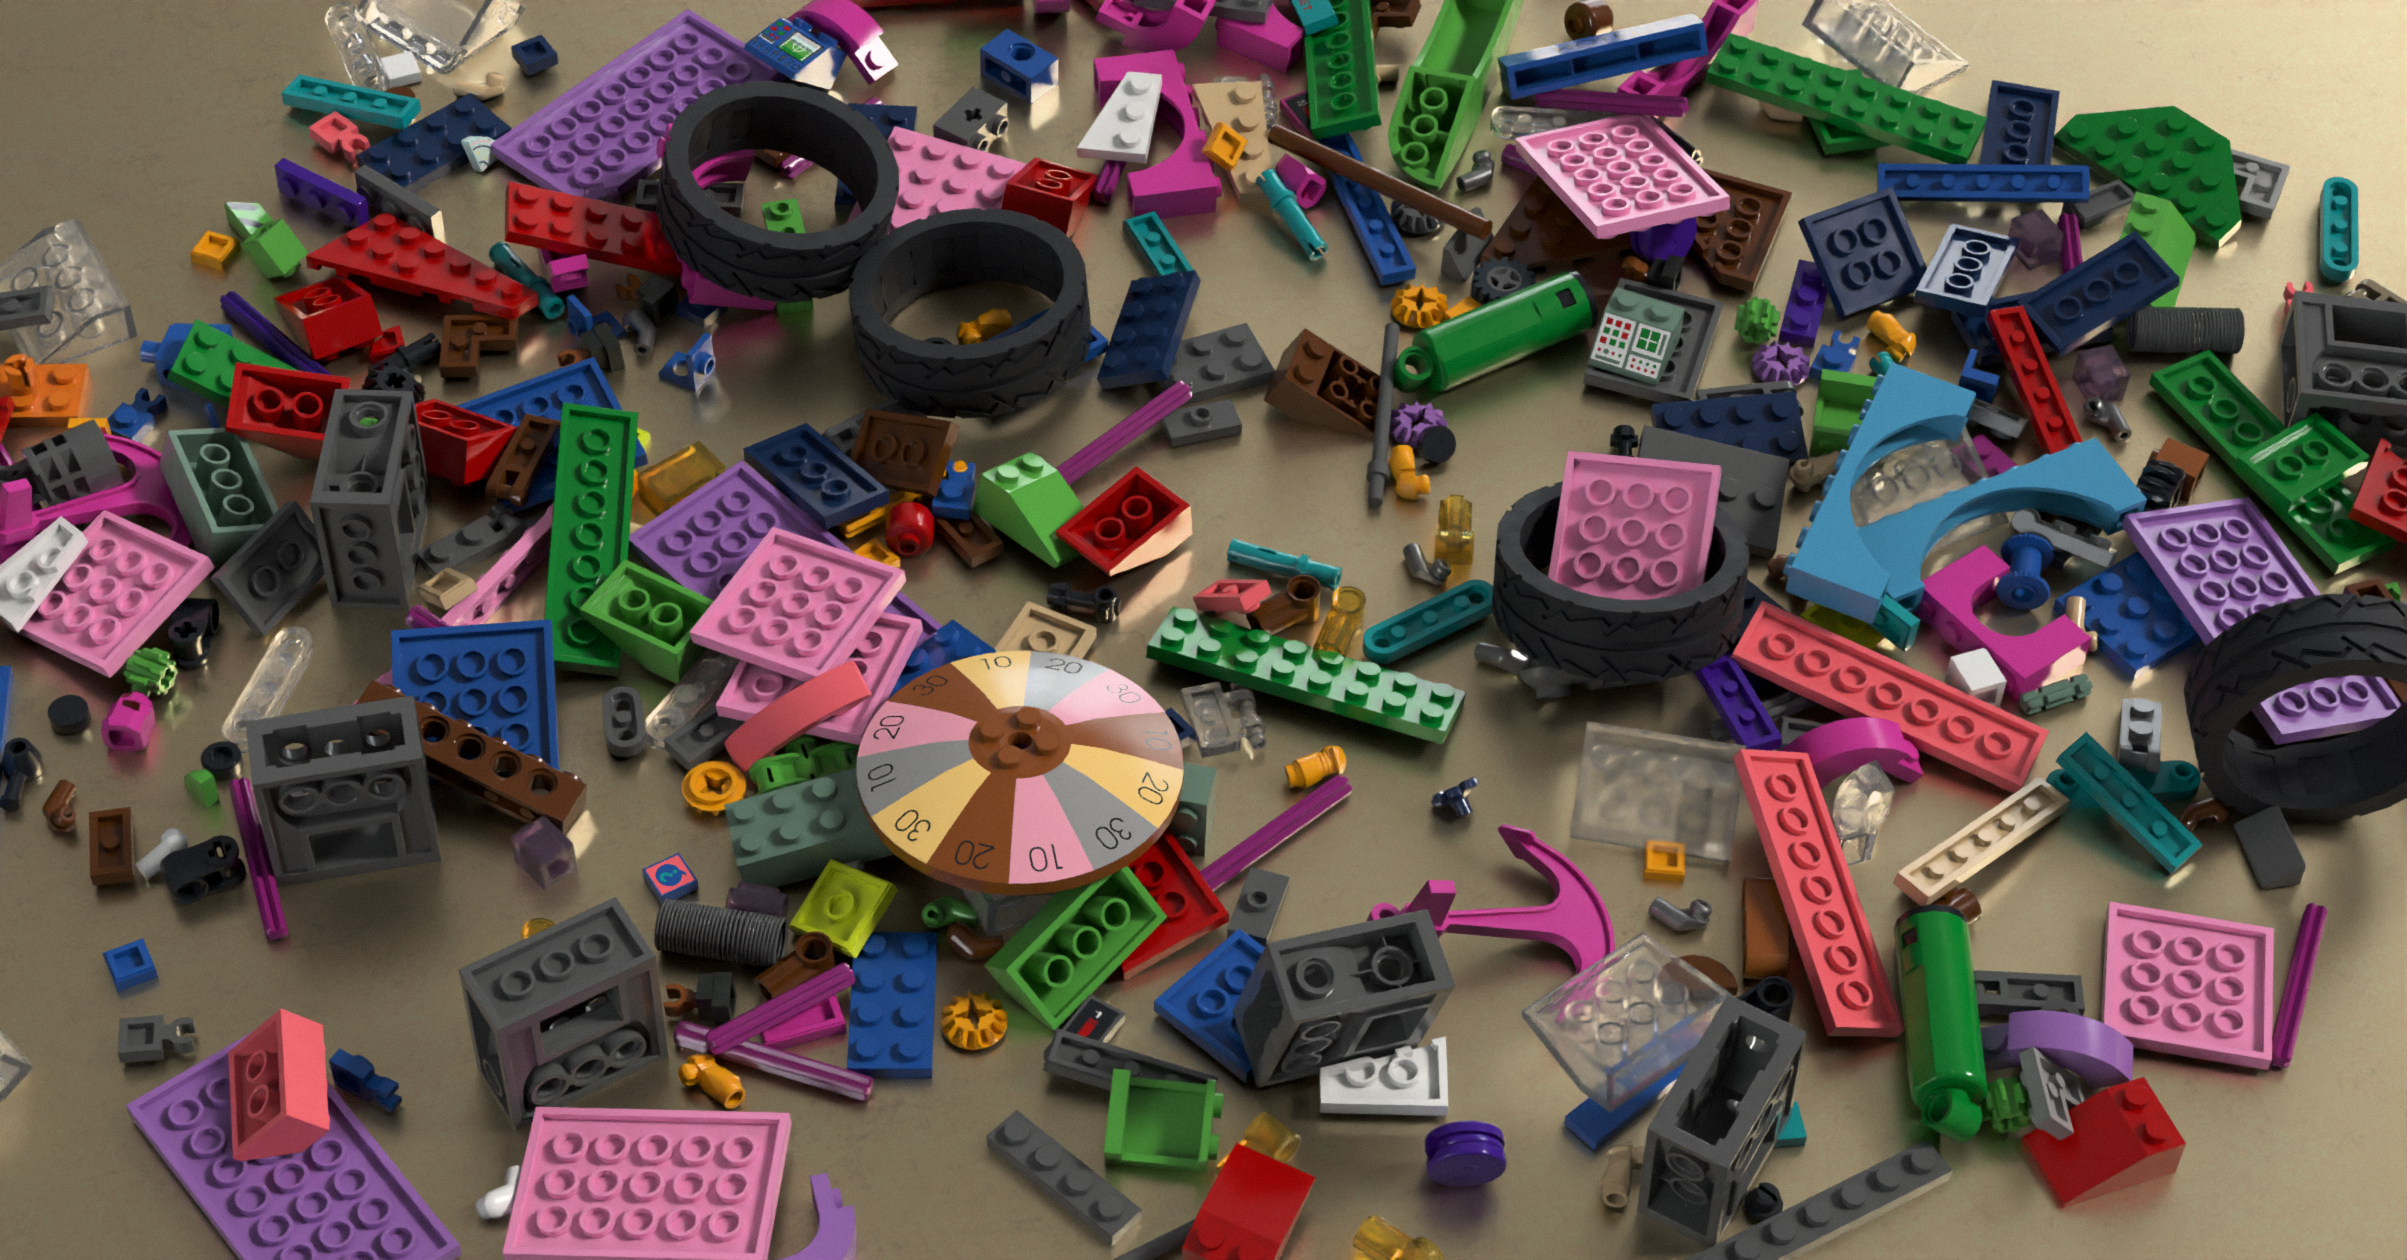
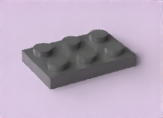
[1158,323,1275,407]
[211,501,325,636]

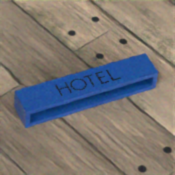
[1497,13,1708,100]

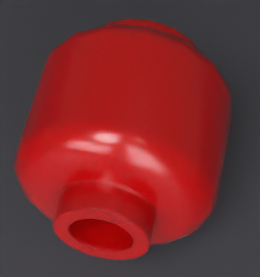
[884,502,935,558]

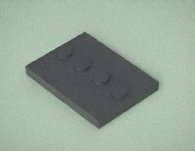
[1583,278,1724,403]
[1637,425,1789,558]

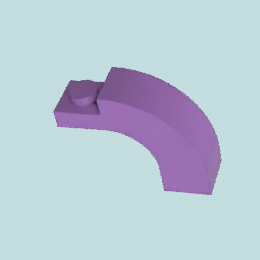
[1981,1010,2134,1089]
[777,1173,857,1260]

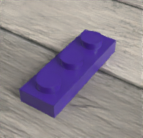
[274,158,370,228]
[1778,259,1828,348]
[1694,653,1782,751]

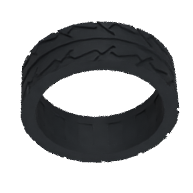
[656,81,899,303]
[849,208,1092,419]
[1492,481,1749,682]
[2184,594,2407,823]

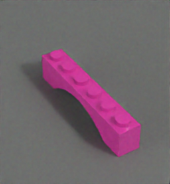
[1614,0,1759,119]

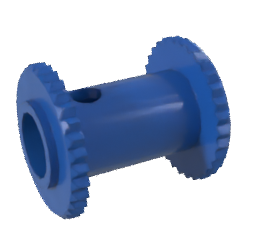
[1996,534,2054,610]

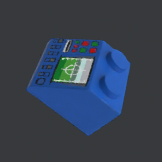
[743,17,848,90]

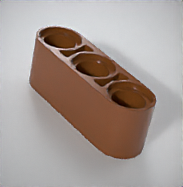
[1741,876,1788,980]

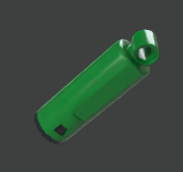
[1394,269,1598,393]
[1894,904,1988,1143]

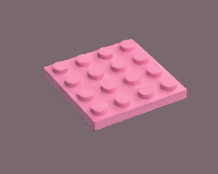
[846,126,1026,234]
[1548,451,1722,600]
[0,510,215,678]
[689,527,906,682]
[715,612,923,745]
[2101,901,2274,1070]

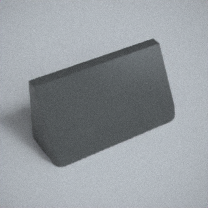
[1441,207,1494,282]
[2234,805,2306,889]

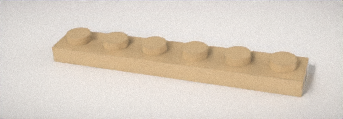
[1893,777,2070,906]

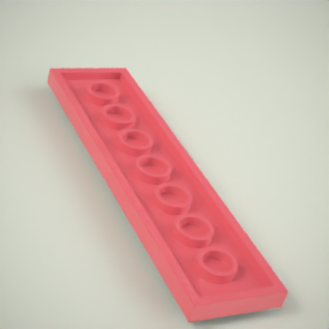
[1731,600,2049,793]
[1733,749,1904,1037]

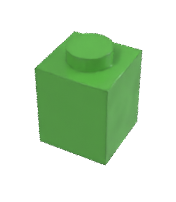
[241,219,308,278]

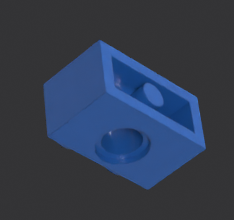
[980,29,1058,104]

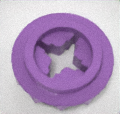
[1752,340,1810,386]
[1389,400,1447,448]

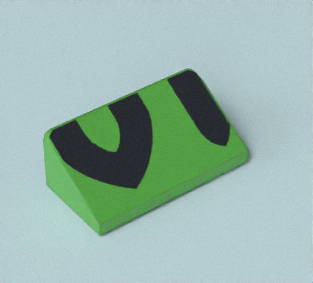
[224,202,273,241]

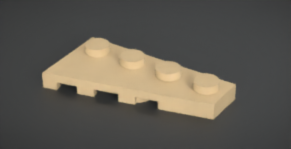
[1192,81,1272,202]

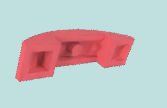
[724,661,872,777]

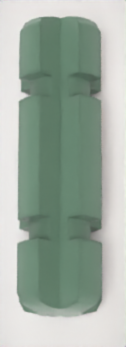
[2019,674,2093,715]

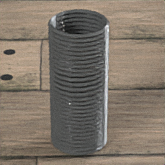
[2126,306,2245,354]
[654,898,788,969]

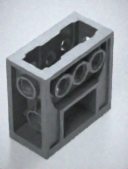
[2278,291,2407,458]
[310,389,431,610]
[246,695,442,888]
[459,897,668,1130]
[1232,909,1455,1088]
[1637,994,1807,1248]

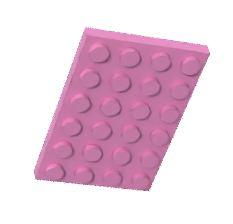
[1515,114,1730,239]
[502,1107,792,1260]

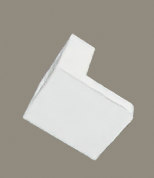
[1945,648,2007,707]

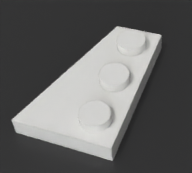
[1077,71,1162,163]
[0,516,88,633]
[1319,1036,1448,1116]

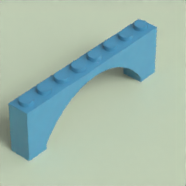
[1783,362,1976,624]
[1856,437,2147,613]

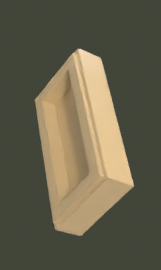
[417,568,479,610]

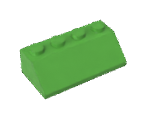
[2120,192,2197,320]
[984,866,1167,1031]

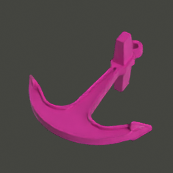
[0,433,195,565]
[1367,824,1615,1026]

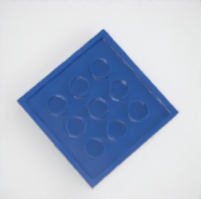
[457,357,648,513]
[391,619,560,784]

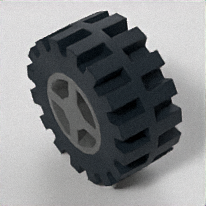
[1471,257,1536,305]

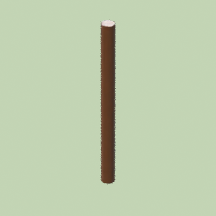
[1268,124,1493,240]

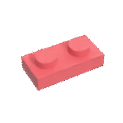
[1193,579,1272,614]

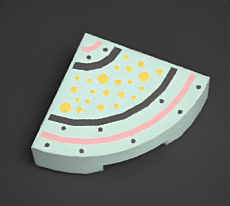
[461,136,497,172]

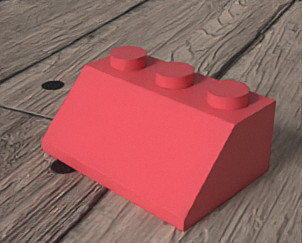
[228,1009,330,1161]

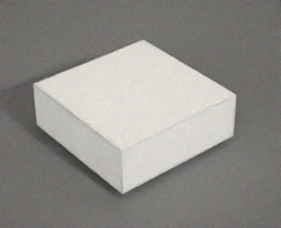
[378,51,422,89]

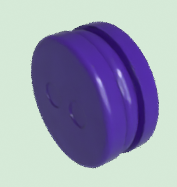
[1630,217,1697,262]
[1424,1121,1507,1186]

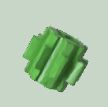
[1734,297,1780,345]
[124,647,178,697]
[1980,1077,2032,1133]

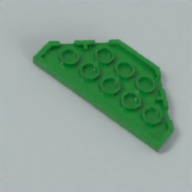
[2053,106,2241,249]

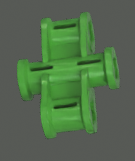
[749,734,860,795]

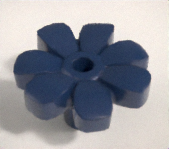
[1431,777,1479,818]

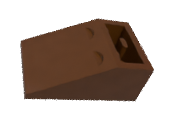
[1264,328,1395,438]

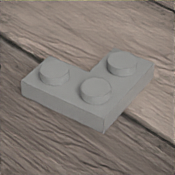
[2231,149,2290,219]
[2019,1047,2084,1140]

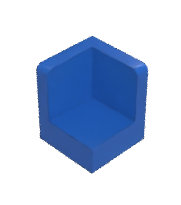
[1958,348,2001,404]

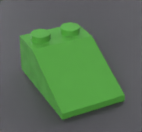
[972,452,1084,568]
[579,559,714,685]

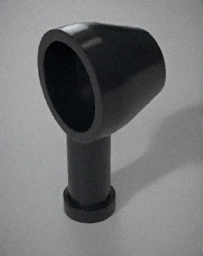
[0,738,44,812]

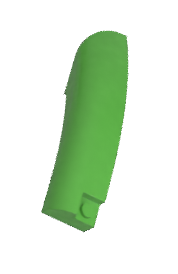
[1388,0,1524,191]

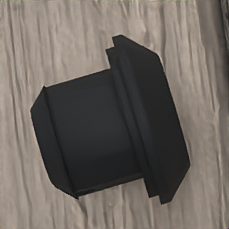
[1744,1182,1783,1221]

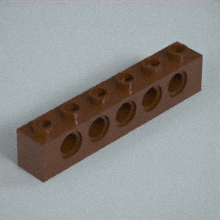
[356,680,587,841]

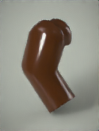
[42,780,77,832]
[2177,796,2229,833]
[946,921,1004,960]

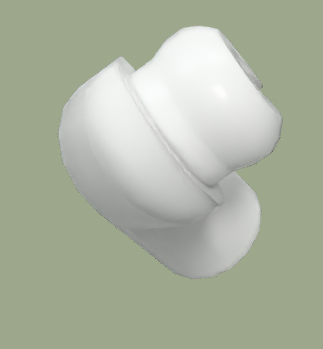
[135,828,189,879]
[476,1166,522,1219]

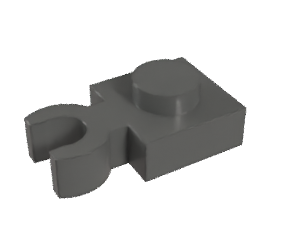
[118,1015,196,1063]

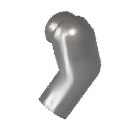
[622,308,657,357]

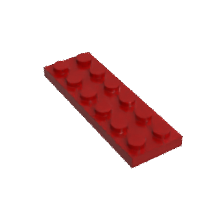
[504,181,683,278]

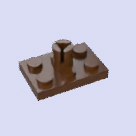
[849,408,960,497]

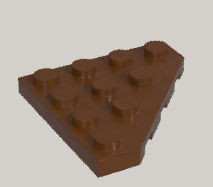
[1692,168,1792,292]
[1481,175,1632,270]

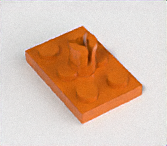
[0,354,90,428]

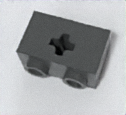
[933,87,1009,152]

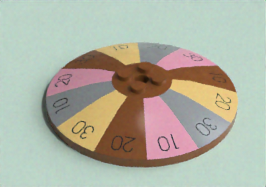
[856,651,1184,895]

